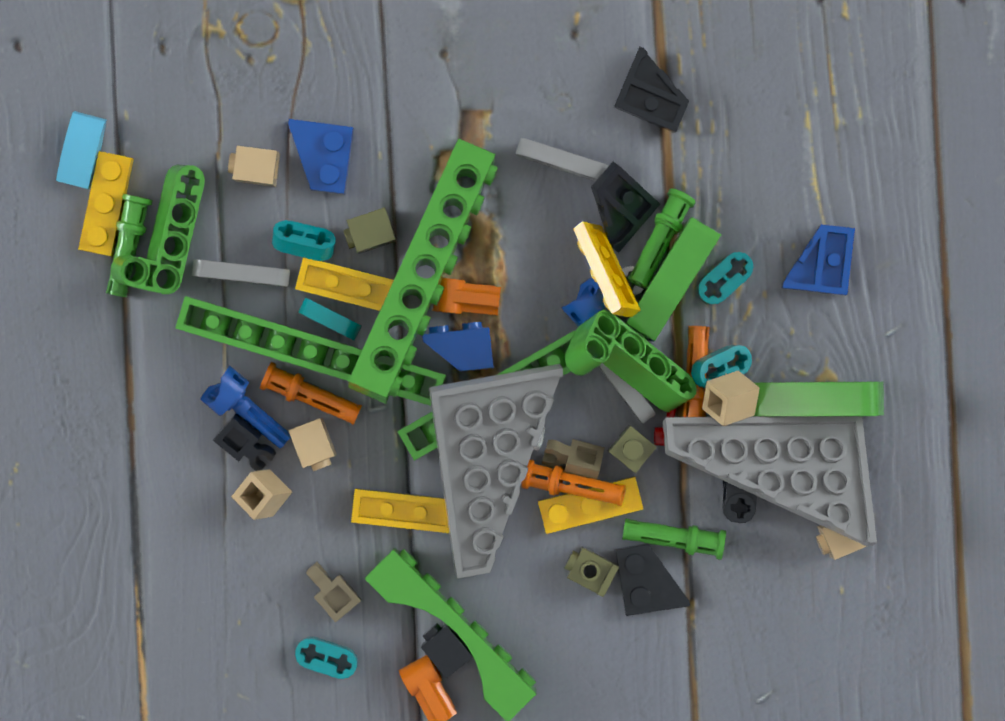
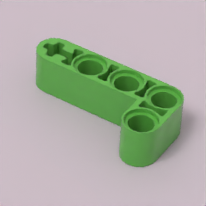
[111,164,205,294]
[565,310,697,412]
[754,381,884,416]

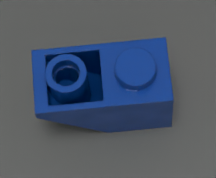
[422,322,494,371]

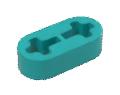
[272,220,336,261]
[697,252,754,305]
[298,297,362,341]
[691,345,752,388]
[295,637,358,679]

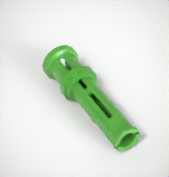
[628,188,696,289]
[105,193,153,297]
[622,518,726,560]

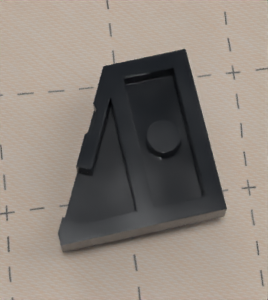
[614,46,689,133]
[591,161,660,253]
[615,544,690,616]

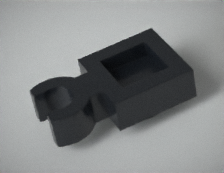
[213,414,276,471]

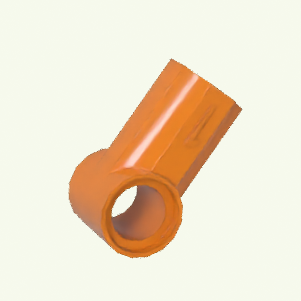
[432,278,501,316]
[399,655,457,721]

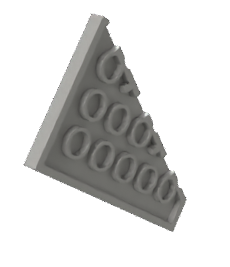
[429,364,563,579]
[663,416,877,546]

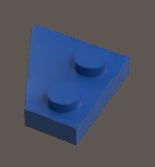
[288,119,354,195]
[781,224,855,295]

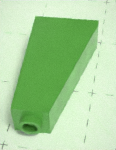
[625,217,721,341]

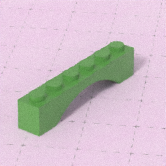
[364,548,537,721]

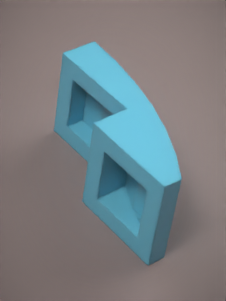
[56,111,107,189]

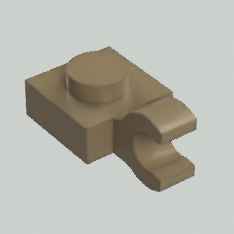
[542,439,605,479]
[306,562,361,623]

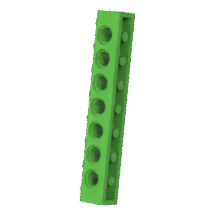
[348,138,498,404]
[175,296,447,406]

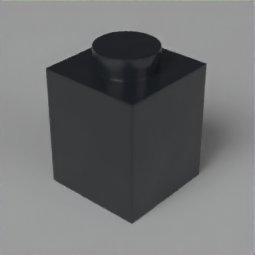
[421,623,473,678]

